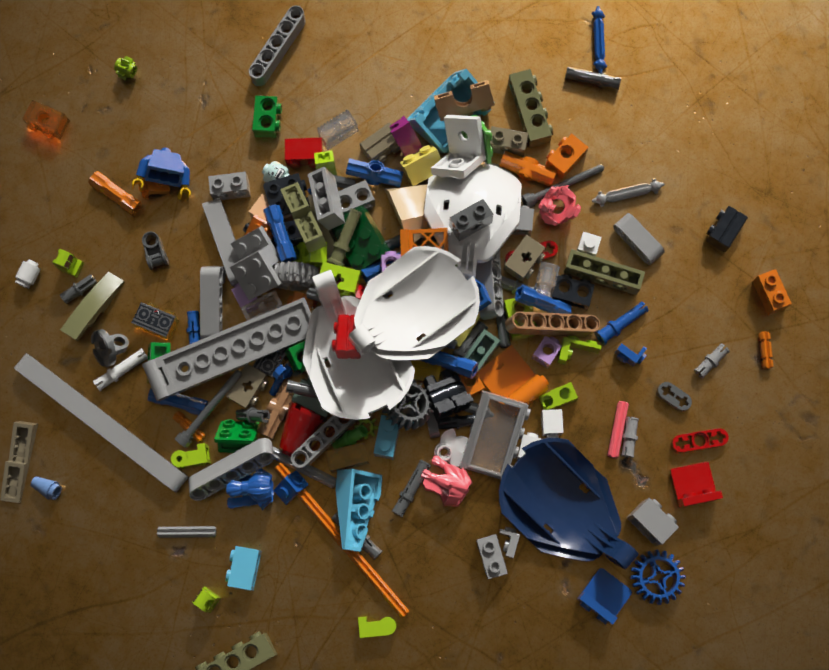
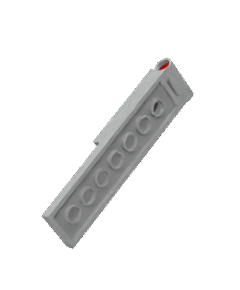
[142,298,311,401]

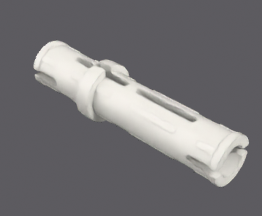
[93,348,148,391]

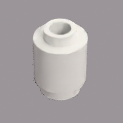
[15,259,41,289]

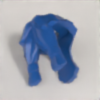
[226,468,274,511]

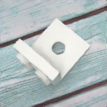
[431,115,486,179]

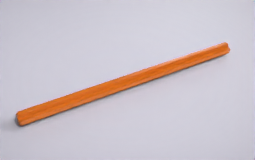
[274,463,409,618]

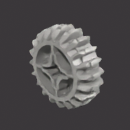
[272,261,319,291]

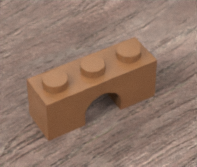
[434,80,495,121]

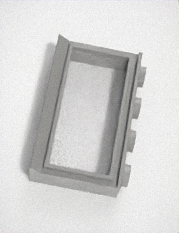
[460,390,531,479]

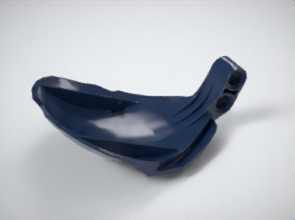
[499,438,639,570]

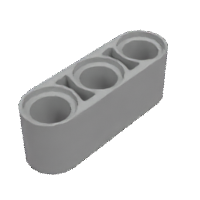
[613,213,665,265]

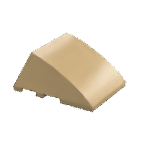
[385,185,449,242]

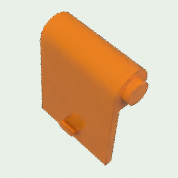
[477,345,549,418]

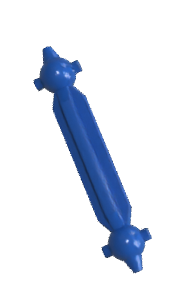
[592,6,607,74]

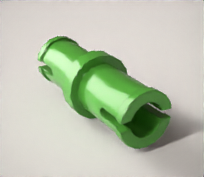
[332,425,368,451]

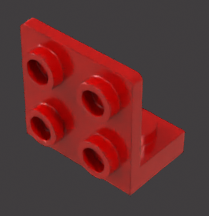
[670,462,723,508]

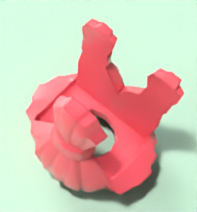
[538,185,581,226]
[421,455,472,507]

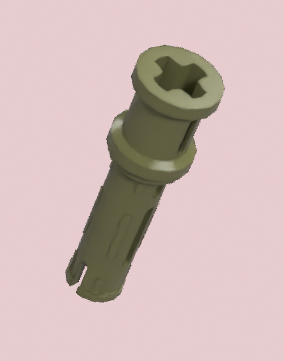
[327,208,362,267]

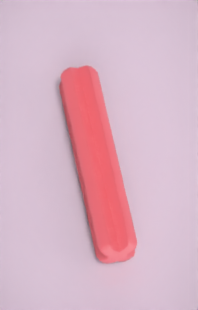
[607,401,629,458]

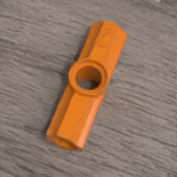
[499,151,557,187]

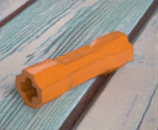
[88,171,142,216]

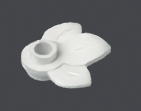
[434,429,468,466]

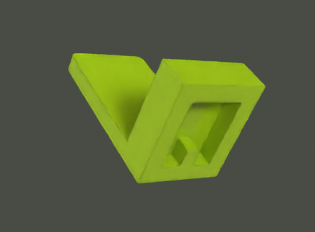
[314,150,337,176]
[557,336,602,365]

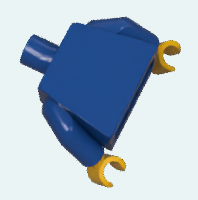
[132,148,191,200]

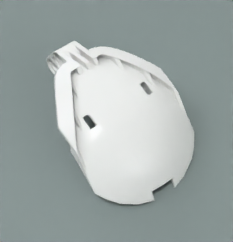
[424,162,521,281]
[348,246,480,361]
[303,270,415,420]

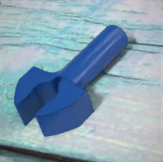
[269,363,292,396]

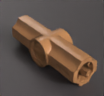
[258,380,294,439]

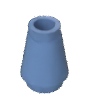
[31,476,62,500]

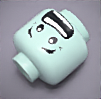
[262,161,290,183]

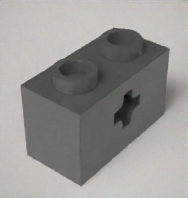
[449,199,494,241]

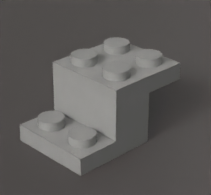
[229,226,281,300]

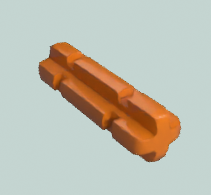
[759,331,773,369]
[173,411,205,442]

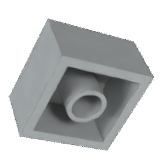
[626,498,679,546]

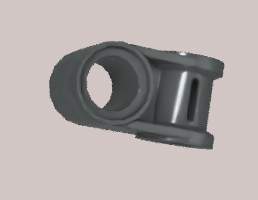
[142,231,169,270]

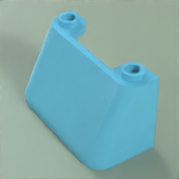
[407,69,495,153]

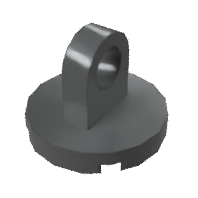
[91,329,129,367]

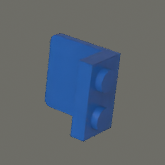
[577,568,632,625]

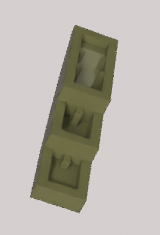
[60,272,125,341]

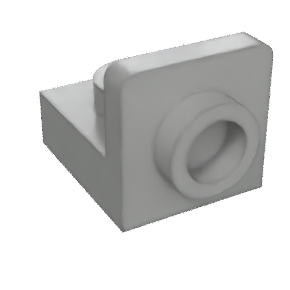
[499,527,520,559]

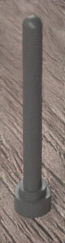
[521,164,604,208]
[175,370,242,448]

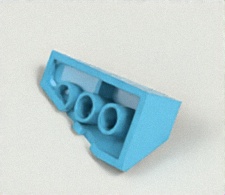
[335,469,382,552]

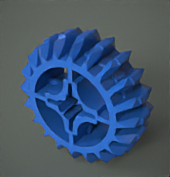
[630,550,686,605]

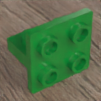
[214,419,260,453]

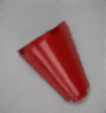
[279,400,326,456]

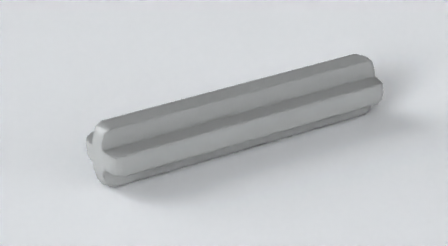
[157,526,216,538]

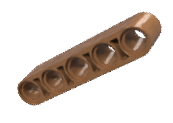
[505,312,600,337]

